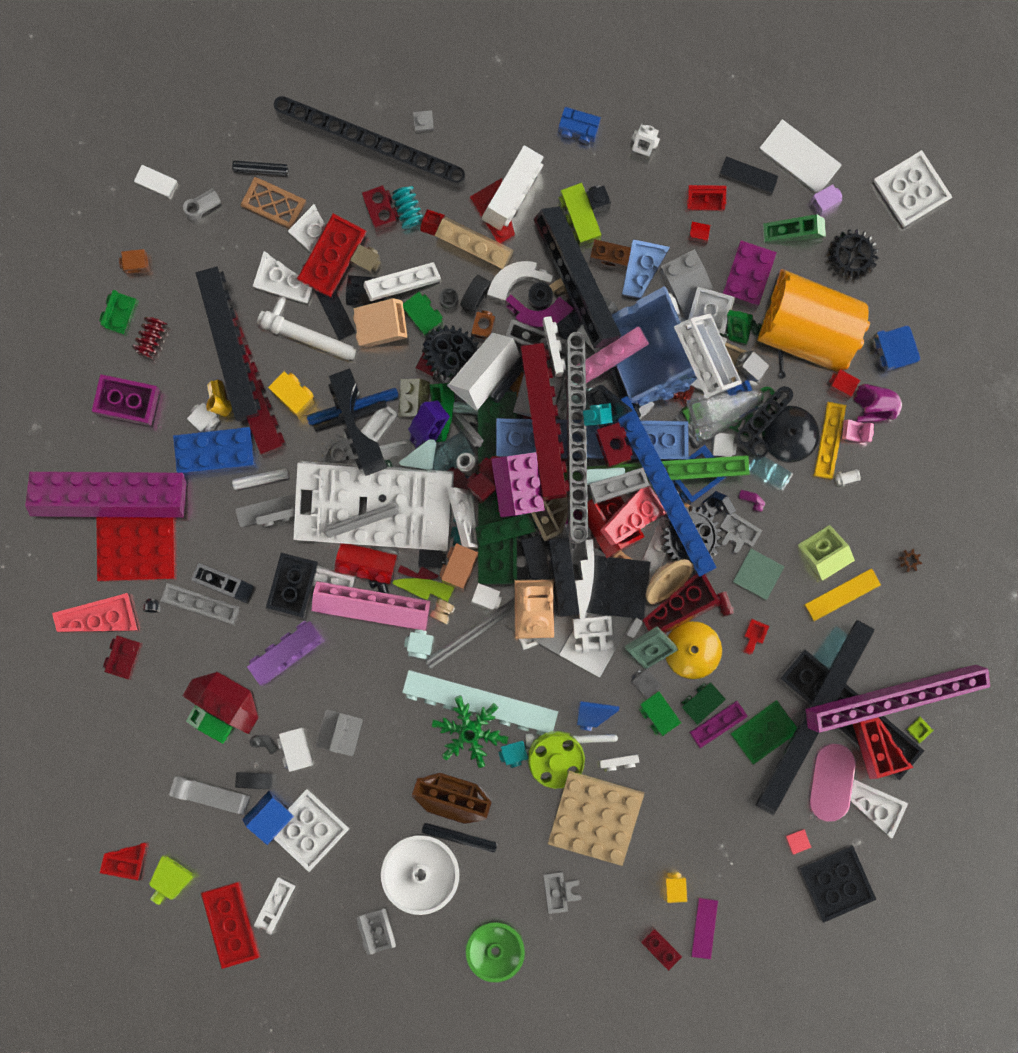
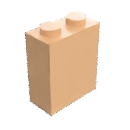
[353,298,408,347]

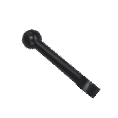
[778,350,786,379]

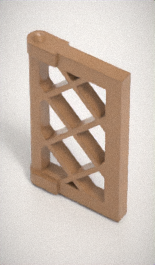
[241,177,306,229]

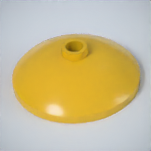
[665,621,722,679]

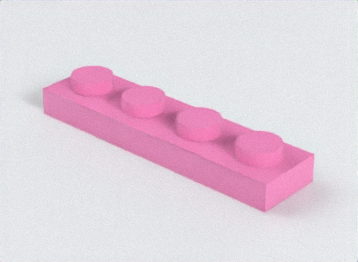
[576,326,649,383]

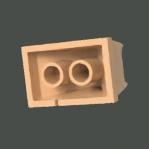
[514,579,554,639]

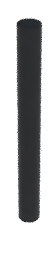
[313,400,388,432]

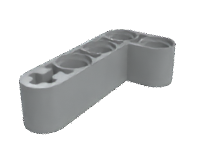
[169,776,250,815]

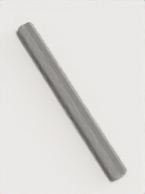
[425,598,514,668]

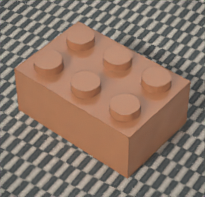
[439,543,478,593]

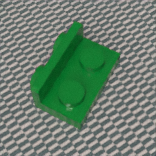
[99,290,138,336]

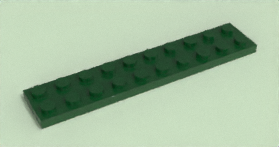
[478,392,517,584]

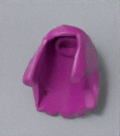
[854,384,902,422]

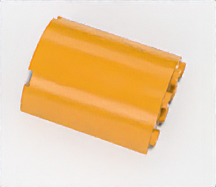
[757,269,870,372]

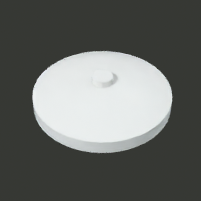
[381,835,459,915]

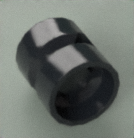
[528,282,553,311]

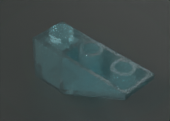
[417,431,475,471]

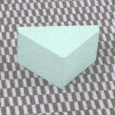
[399,440,436,470]

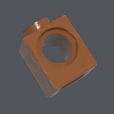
[119,249,149,274]
[471,310,495,340]

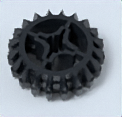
[827,229,879,280]

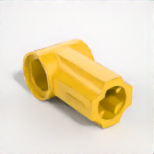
[206,379,232,417]

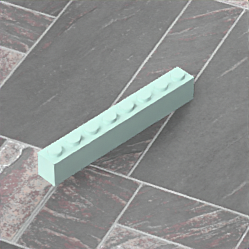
[402,670,558,735]

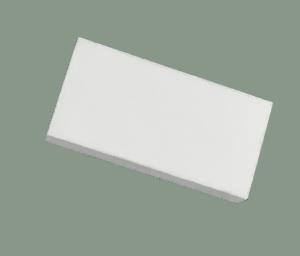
[134,165,177,198]
[361,405,398,442]

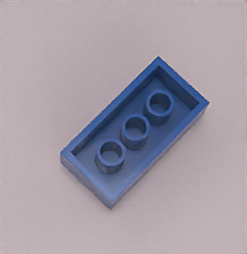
[173,427,256,476]

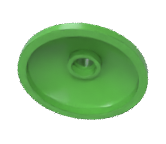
[466,922,525,982]

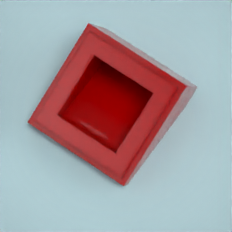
[420,209,445,236]
[688,221,711,244]

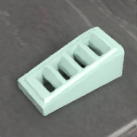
[587,468,625,486]

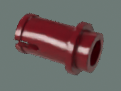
[716,591,734,617]

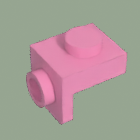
[842,420,874,443]

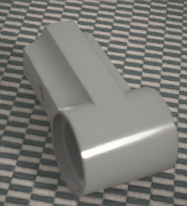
[183,188,221,221]

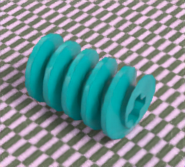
[392,186,423,229]

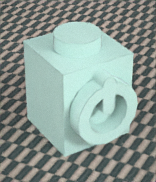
[404,629,434,659]

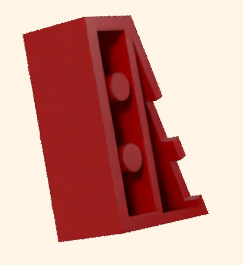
[853,717,913,779]

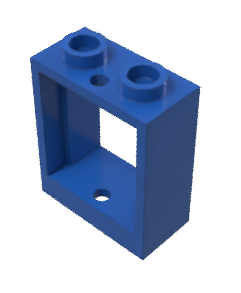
[672,445,726,505]

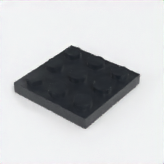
[586,555,651,619]
[799,845,877,923]

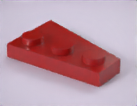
[470,178,515,244]

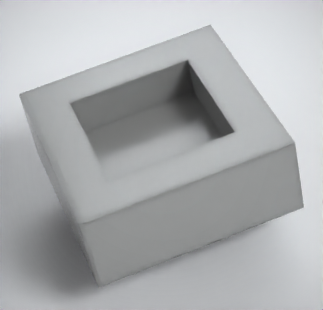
[413,110,434,133]

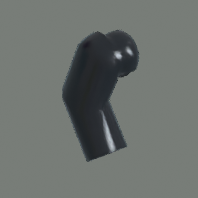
[368,579,389,594]

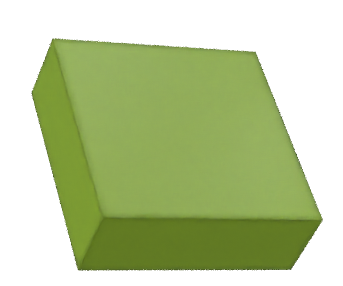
[905,716,934,744]

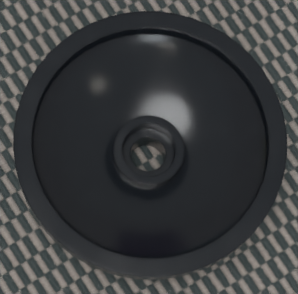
[762,406,819,463]

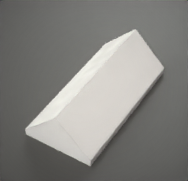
[447,333,521,411]

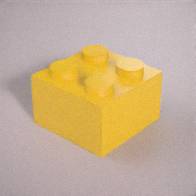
[268,371,315,419]

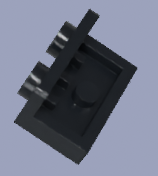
[346,275,384,306]

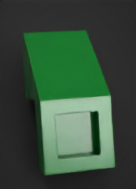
[186,705,233,744]

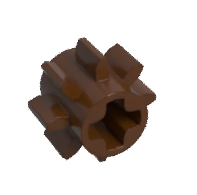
[897,549,922,573]

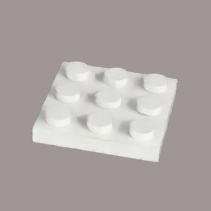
[873,150,952,228]
[274,789,350,872]

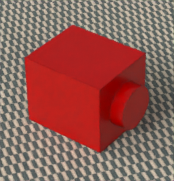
[829,369,860,400]

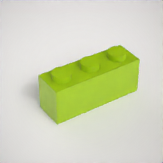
[558,183,602,247]

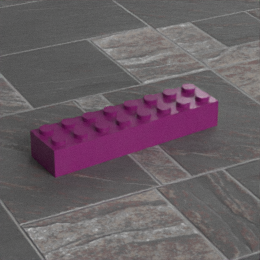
[25,472,187,518]

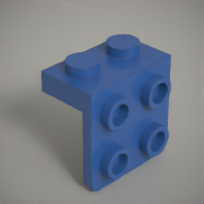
[872,326,920,372]

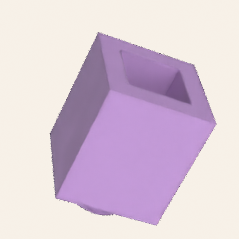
[811,184,842,216]

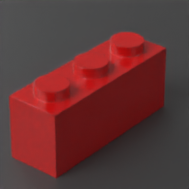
[334,543,397,584]

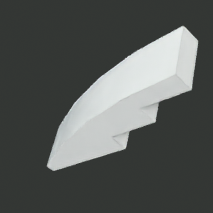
[575,538,594,619]

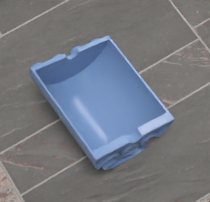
[612,286,697,406]

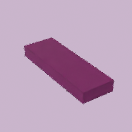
[689,701,748,749]
[691,898,718,960]

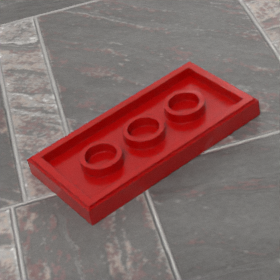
[297,213,367,298]
[201,882,260,969]

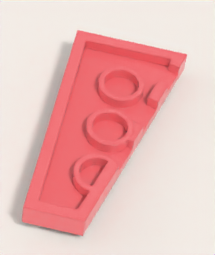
[600,486,666,545]
[52,593,138,632]

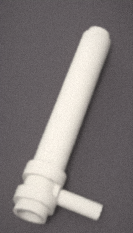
[256,296,357,361]

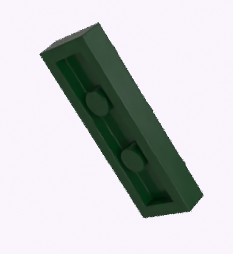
[475,513,536,547]

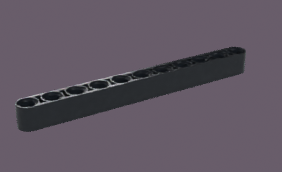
[273,96,465,188]
[755,619,875,816]

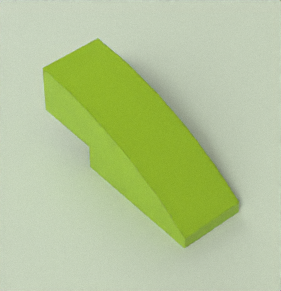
[392,578,455,603]

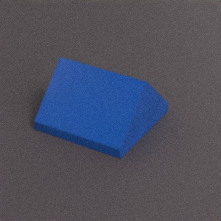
[242,791,294,845]

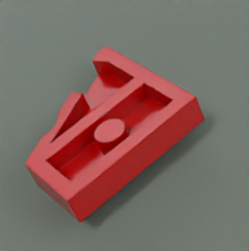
[100,843,147,881]

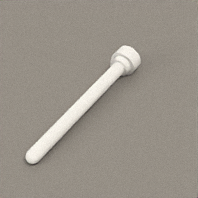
[525,734,618,749]

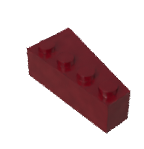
[642,573,720,634]

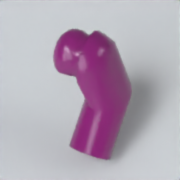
[739,490,765,512]

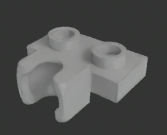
[719,513,763,554]
[543,872,581,914]

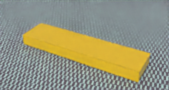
[813,402,846,480]
[804,568,881,622]

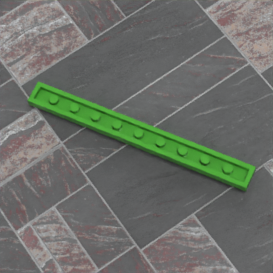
[563,455,750,486]

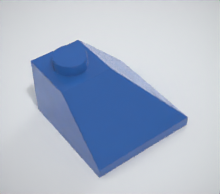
[576,701,619,731]

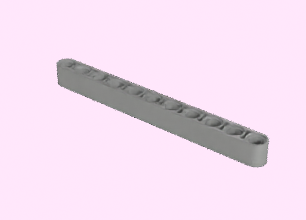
[565,332,588,544]

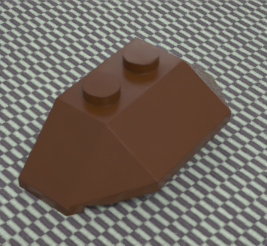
[412,773,492,824]

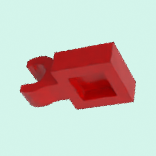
[744,619,769,655]

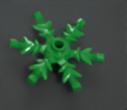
[432,695,508,768]

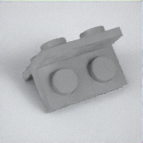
[316,710,363,756]

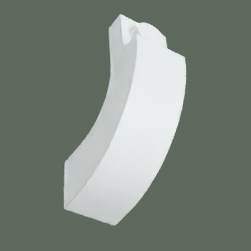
[487,261,553,304]

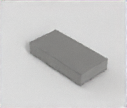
[624,618,643,640]

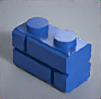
[558,107,601,144]

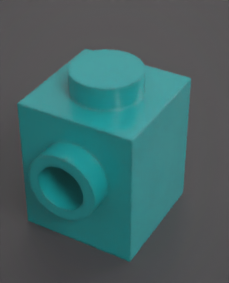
[498,740,528,768]

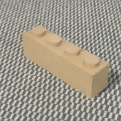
[435,217,514,269]

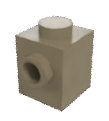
[350,244,381,275]

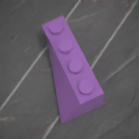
[247,621,325,686]

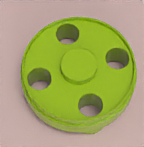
[528,731,585,789]

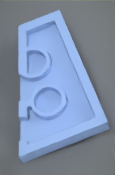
[622,239,670,299]

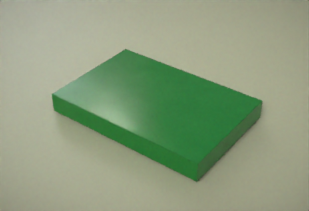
[730,700,797,765]

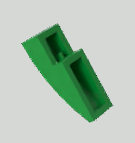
[429,382,454,442]

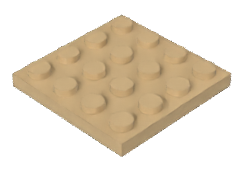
[548,771,644,866]

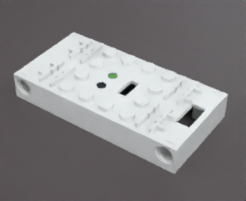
[293,461,454,551]

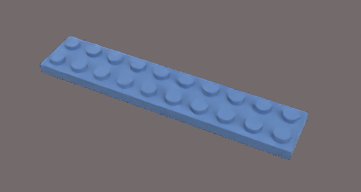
[496,419,689,460]

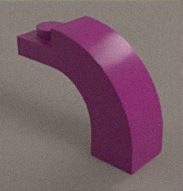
[505,294,574,331]

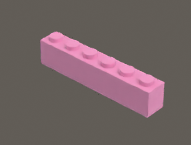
[311,581,431,631]

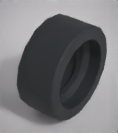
[460,275,491,313]
[235,772,273,790]

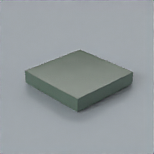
[733,549,785,600]
[625,626,678,669]

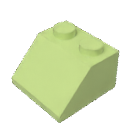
[798,525,855,581]

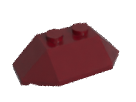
[182,672,259,734]

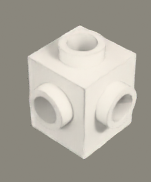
[631,124,660,157]

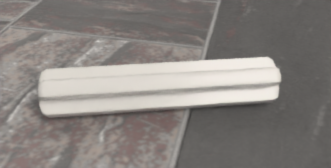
[232,468,289,490]

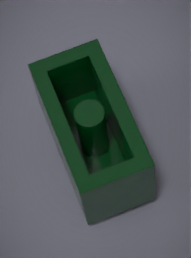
[681,682,726,725]

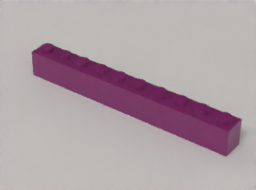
[805,664,990,733]

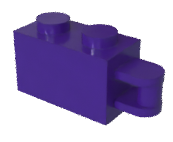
[408,400,450,449]

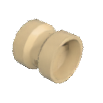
[429,599,455,624]

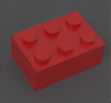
[579,496,645,558]

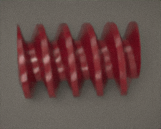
[132,317,168,360]

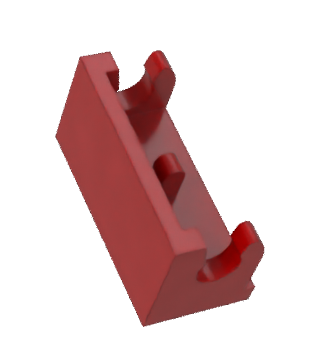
[687,185,727,211]

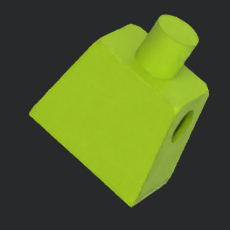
[149,855,196,905]

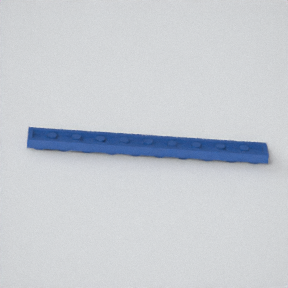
[618,396,717,577]

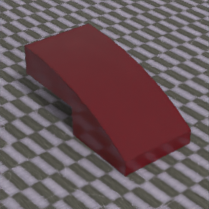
[397,565,439,580]

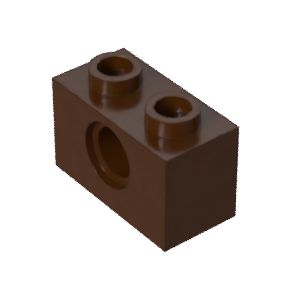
[589,239,631,271]

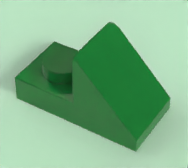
[727,310,753,344]

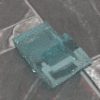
[749,453,793,490]
[814,625,848,669]

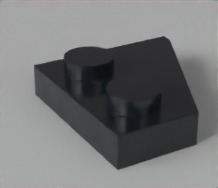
[586,385,632,428]

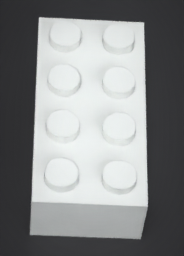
[481,145,544,230]

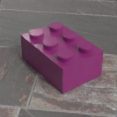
[722,240,777,310]
[92,374,160,427]
[492,452,545,517]

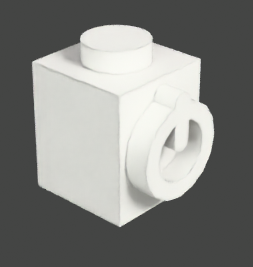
[187,403,220,432]

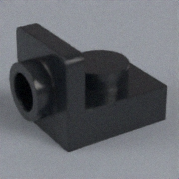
[702,491,736,516]

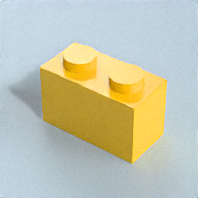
[663,872,687,903]

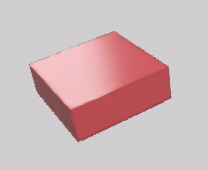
[786,829,811,855]

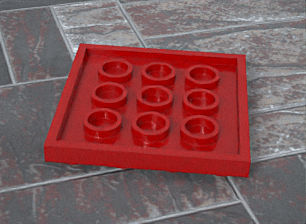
[96,517,175,582]

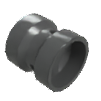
[439,288,459,310]

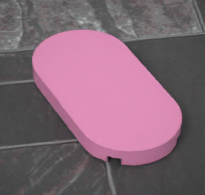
[810,744,856,822]

